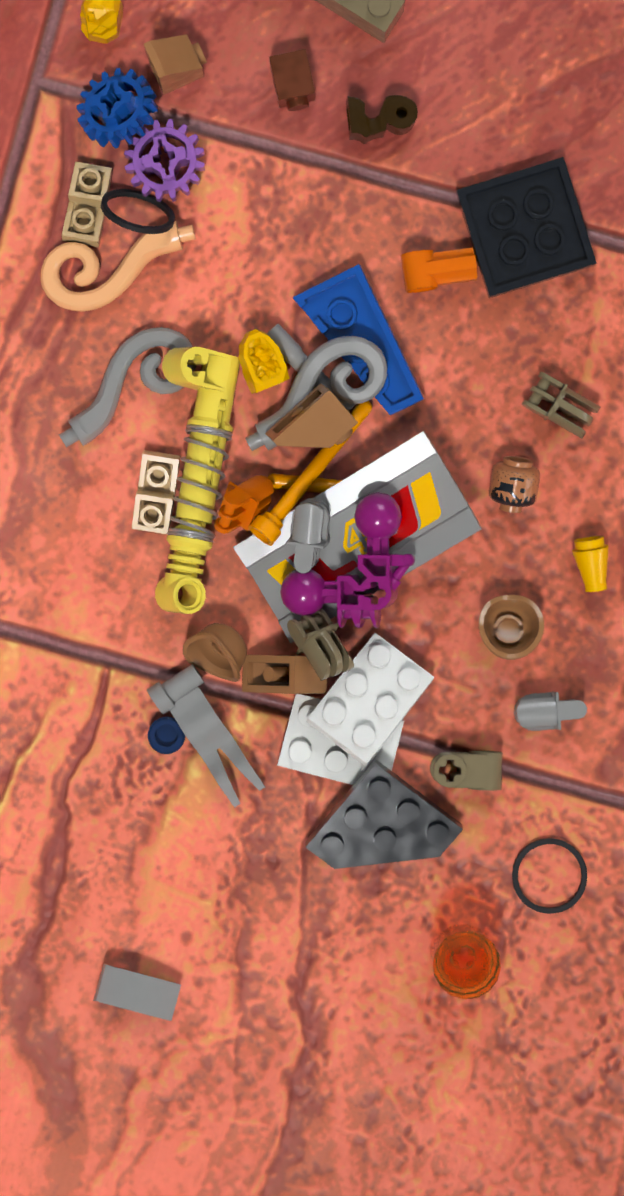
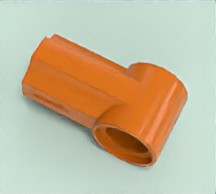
[400,247,478,293]

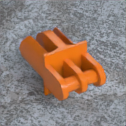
[214,475,274,534]

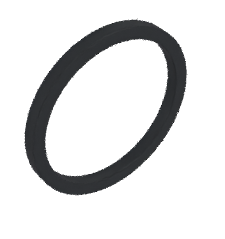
[101,189,175,234]
[512,838,587,914]

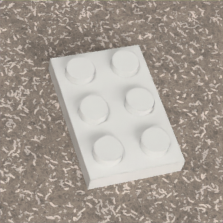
[306,633,434,767]
[277,694,404,785]

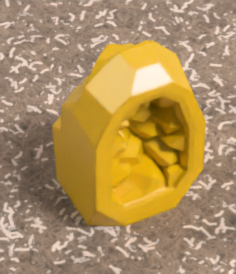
[80,0,123,44]
[238,329,290,394]

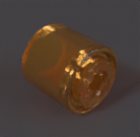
[430,924,501,999]

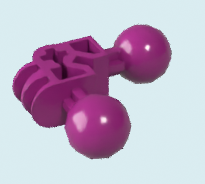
[280,492,415,628]

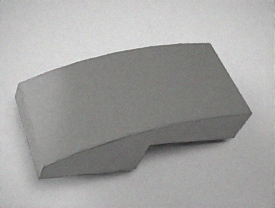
[93,964,181,1021]

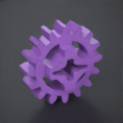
[124,119,205,202]

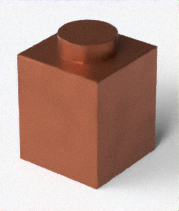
[269,49,315,111]

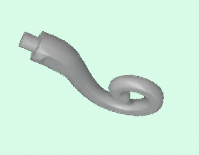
[59,327,196,448]
[246,336,387,451]

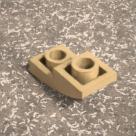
[62,161,112,248]
[132,450,181,534]

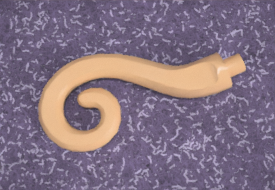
[40,221,196,312]

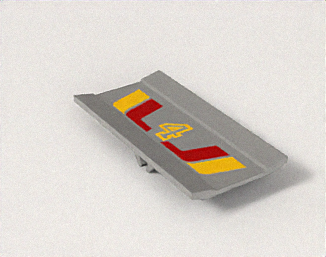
[233,431,482,643]

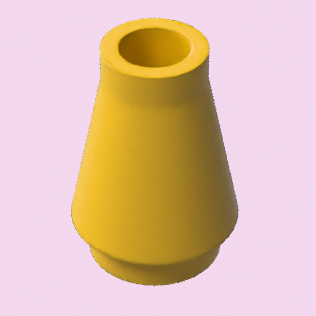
[572,536,609,592]

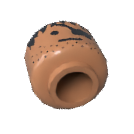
[489,456,540,513]

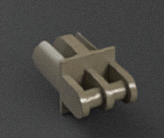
[522,372,601,439]
[287,609,354,681]

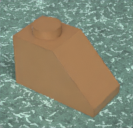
[144,34,207,95]
[265,383,358,448]
[242,655,327,694]

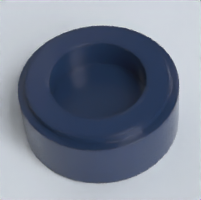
[148,717,186,754]

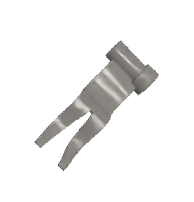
[147,664,265,808]

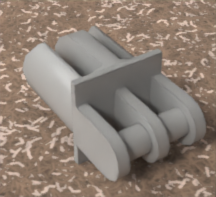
[286,498,331,573]
[514,691,587,731]

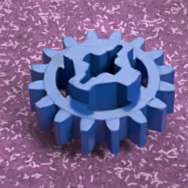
[76,68,158,148]

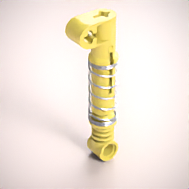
[155,347,240,614]

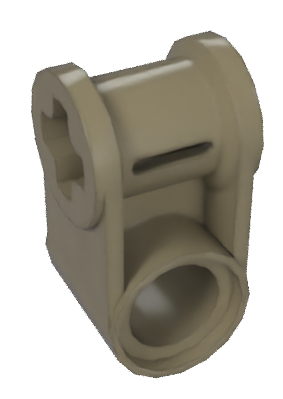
[430,751,503,791]

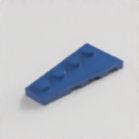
[292,264,425,416]

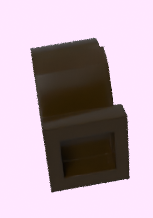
[346,95,418,144]

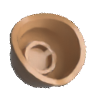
[478,595,544,660]
[183,623,247,682]

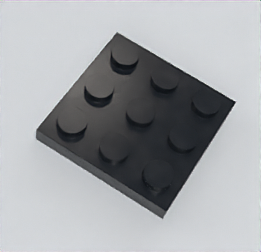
[456,157,597,298]

